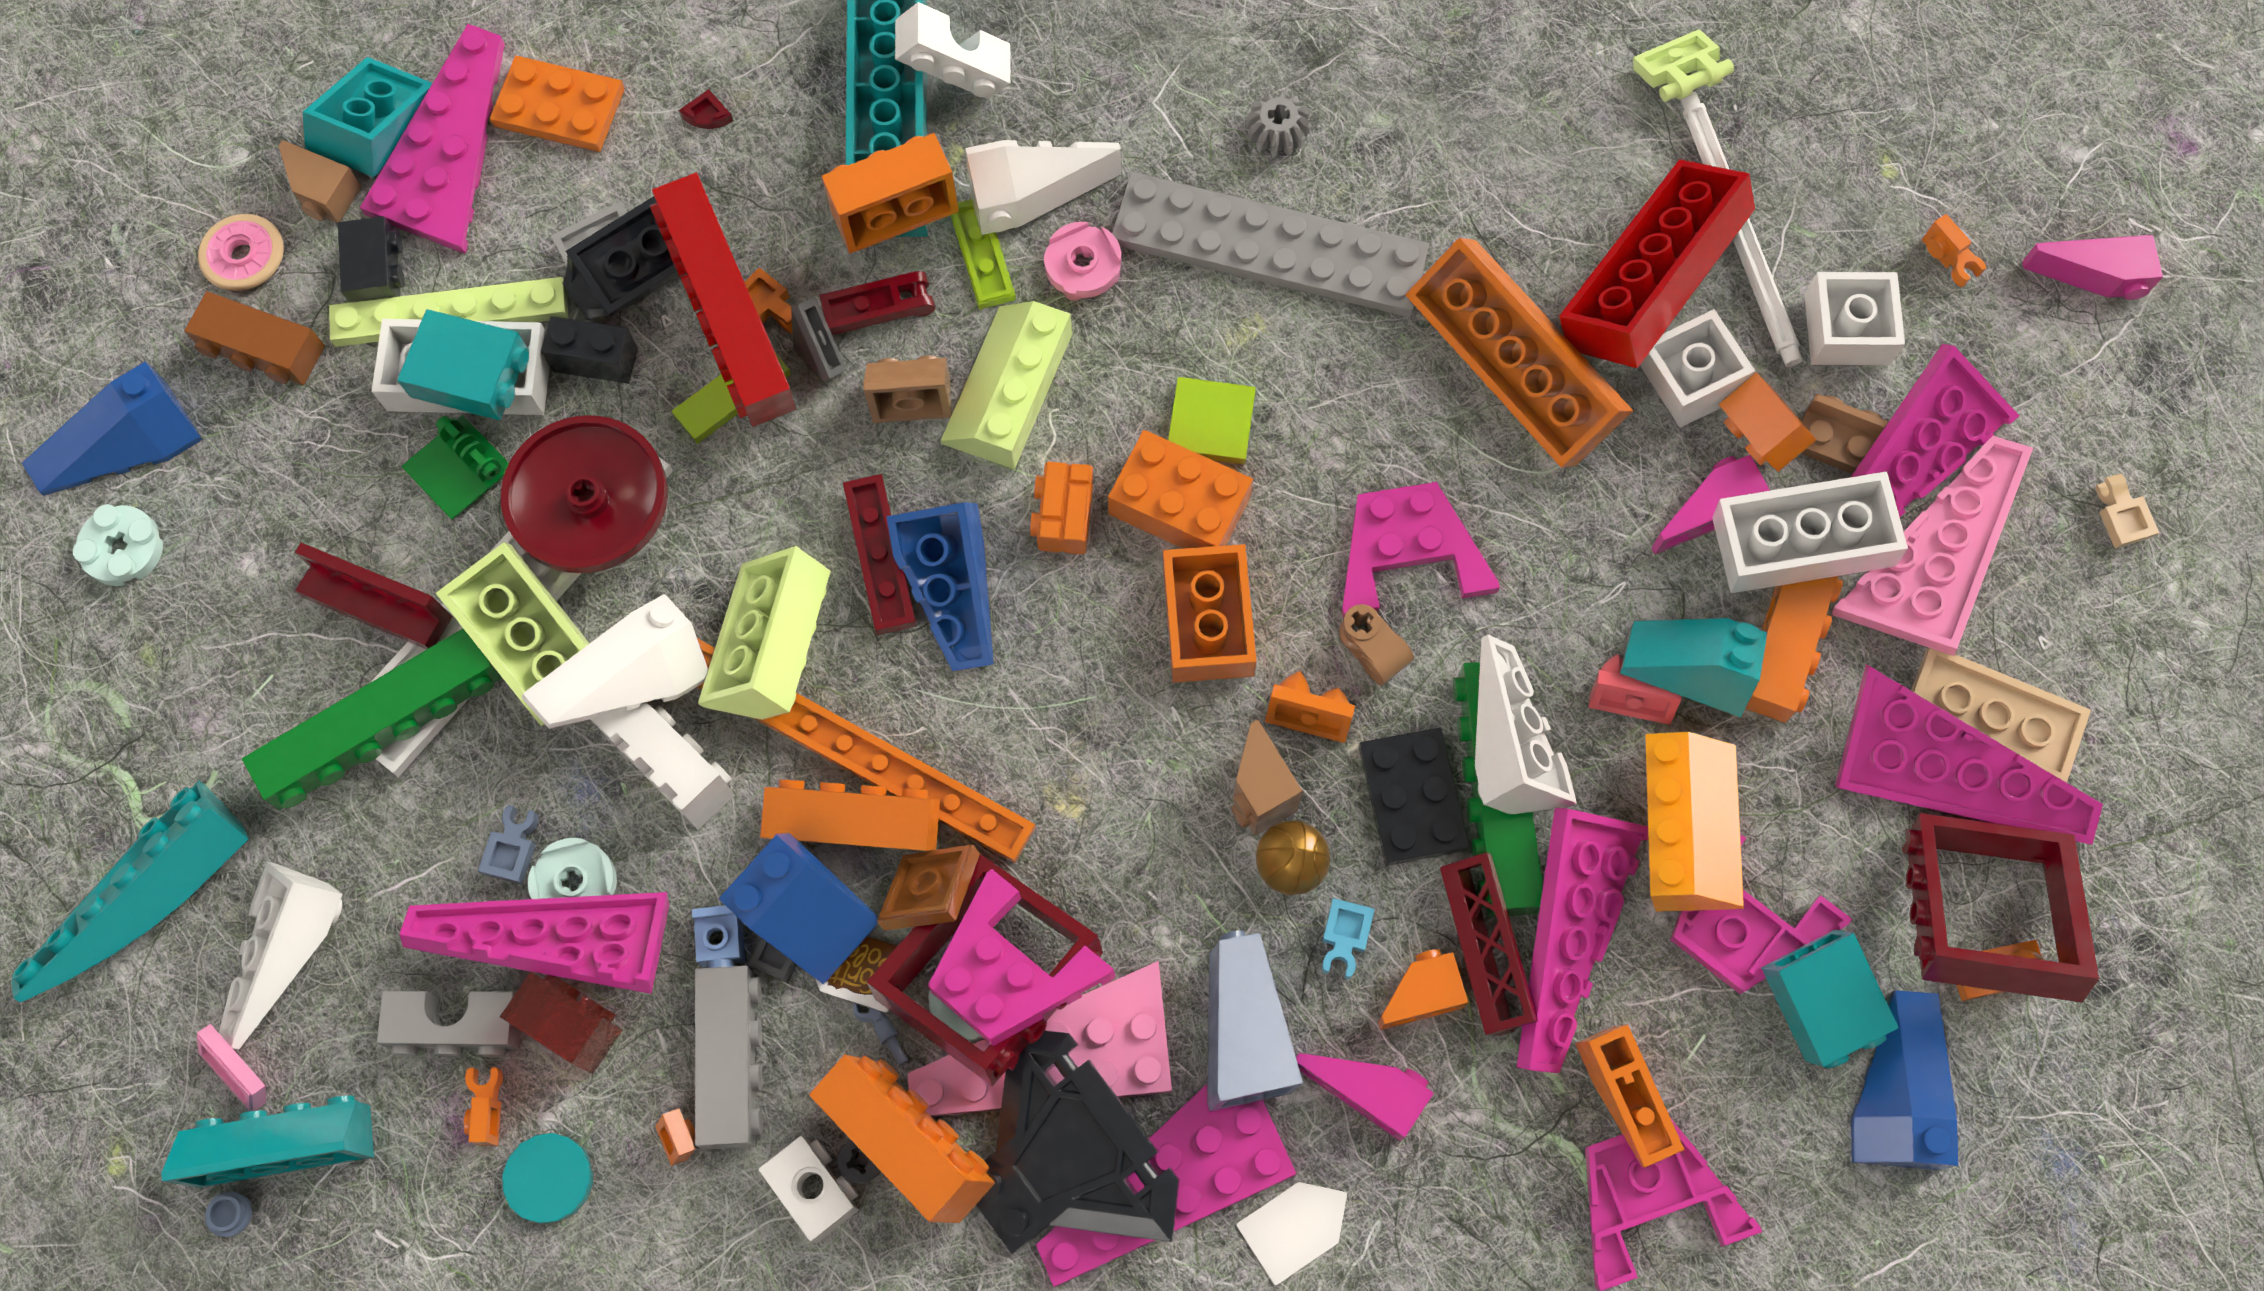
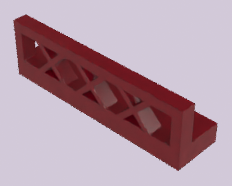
[294,542,453,650]
[1440,852,1538,1036]

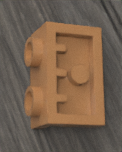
[1800,394,1889,474]

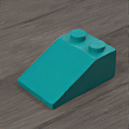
[302,57,432,177]
[1620,618,1767,718]

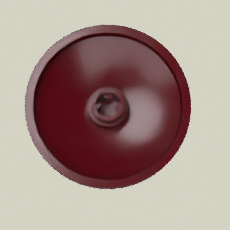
[500,415,668,573]

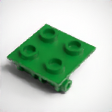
[401,415,509,520]

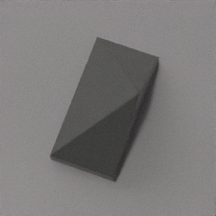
[791,297,847,381]

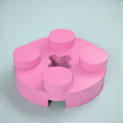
[1044,222,1122,301]

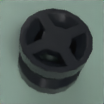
[837,1140,882,1184]

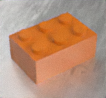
[822,133,959,254]
[1108,429,1253,549]
[1163,544,1257,683]

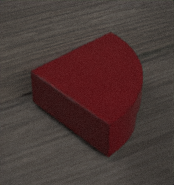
[678,89,733,129]

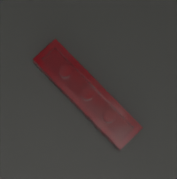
[842,474,917,636]

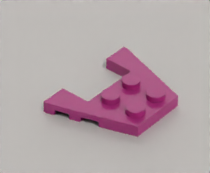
[1341,482,1500,618]
[1670,834,1852,994]
[928,869,1116,1046]
[1585,1119,1762,1291]

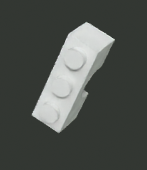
[895,2,1011,99]

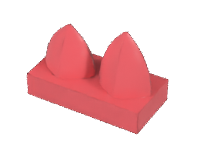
[1588,654,1682,725]

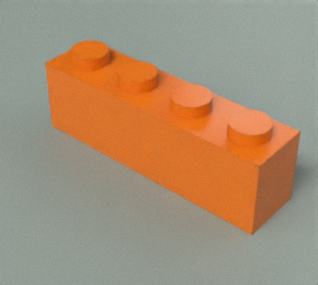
[1745,576,1843,723]
[760,779,940,851]

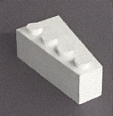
[590,702,735,830]

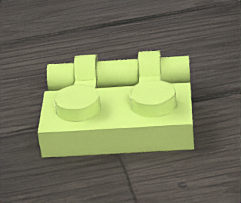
[1633,29,1734,102]

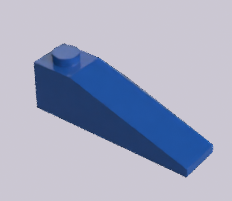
[22,361,203,496]
[887,502,994,671]
[1851,990,1958,1170]

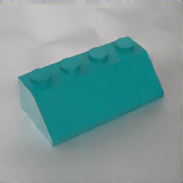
[161,1095,374,1188]

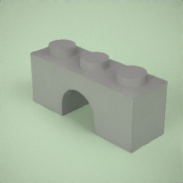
[377,991,524,1058]

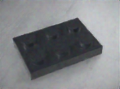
[1358,727,1470,866]

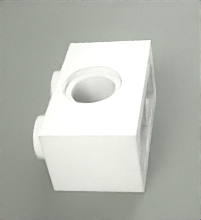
[758,1135,859,1244]

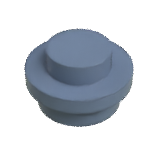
[205,1191,252,1237]

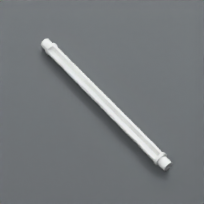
[1681,92,1803,367]

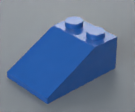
[719,833,879,984]

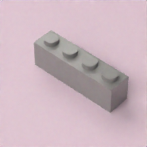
[695,966,763,1150]

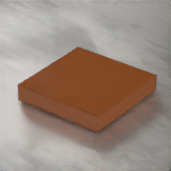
[877,844,980,931]

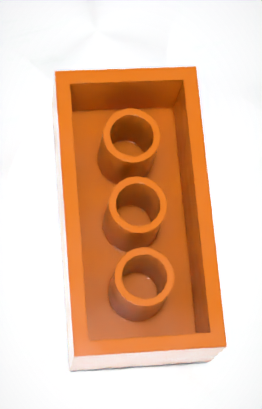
[809,1054,995,1223]

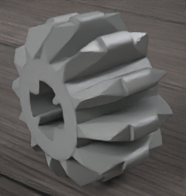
[1246,90,1311,159]

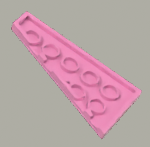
[1832,436,2033,656]
[907,961,1172,1117]

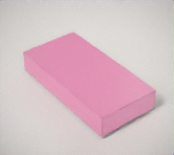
[196,1024,266,1111]

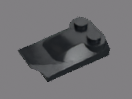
[562,196,687,320]

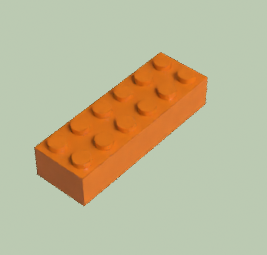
[1405,237,1633,468]

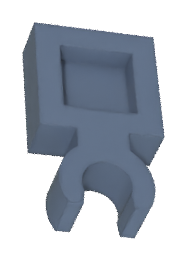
[478,805,539,885]

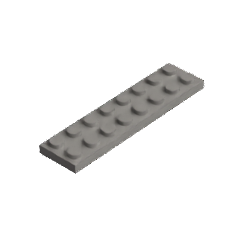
[1112,171,1430,318]

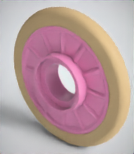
[198,214,284,291]

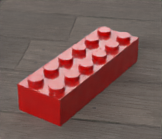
[1559,159,1755,368]
[650,172,797,427]

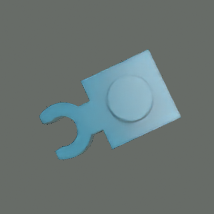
[1322,898,1375,980]

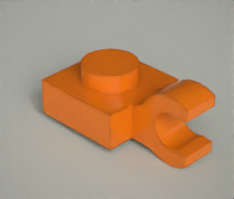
[1922,214,1986,288]
[744,267,793,335]
[464,1067,503,1146]

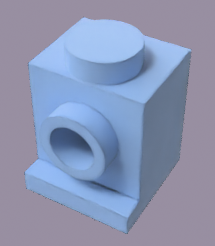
[692,905,745,968]

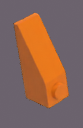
[1575,1024,1685,1168]

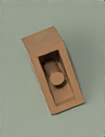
[278,140,362,223]

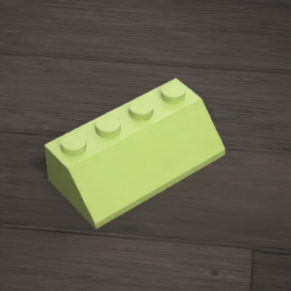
[941,301,1072,470]
[436,542,590,726]
[698,546,831,720]

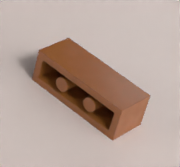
[184,291,325,386]

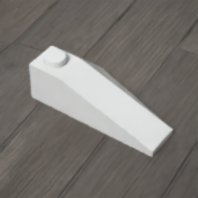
[965,140,1121,235]
[522,594,708,729]
[1475,635,1577,815]
[219,862,342,1049]

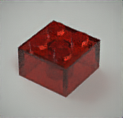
[499,972,623,1074]

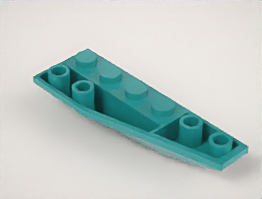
[11,780,249,1003]

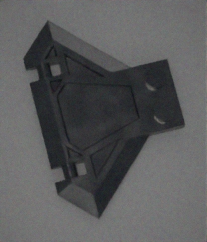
[976,1030,1180,1254]

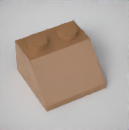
[863,355,952,423]
[1231,719,1303,836]

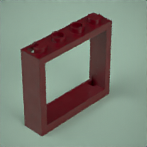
[1902,813,2099,1003]
[866,854,1103,1087]

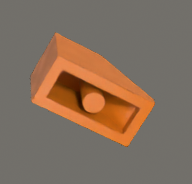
[1378,949,1468,1030]

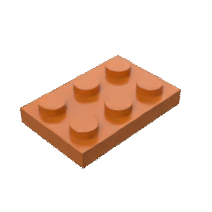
[490,55,625,152]

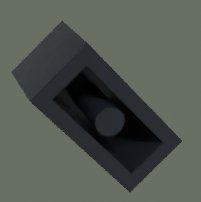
[338,216,405,303]
[541,316,638,384]

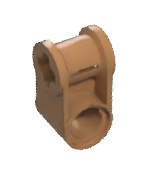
[1339,604,1414,686]

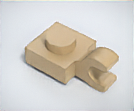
[2095,473,2159,549]

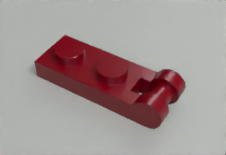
[819,271,935,335]

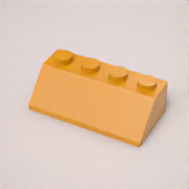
[1645,732,1744,912]

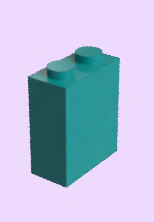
[397,309,529,421]
[1761,930,1899,1069]

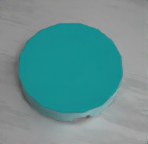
[502,1133,593,1224]

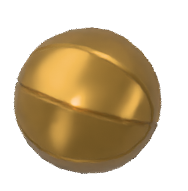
[1255,820,1330,895]

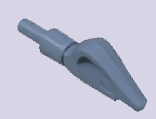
[853,1002,908,1066]

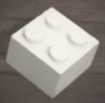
[1804,272,1905,365]
[1641,309,1755,428]

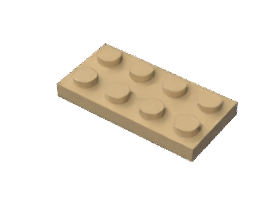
[1911,648,2091,782]

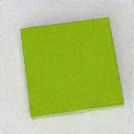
[1168,377,1256,465]

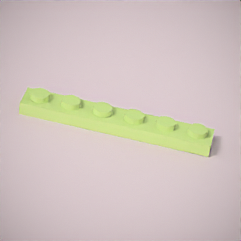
[329,277,569,347]

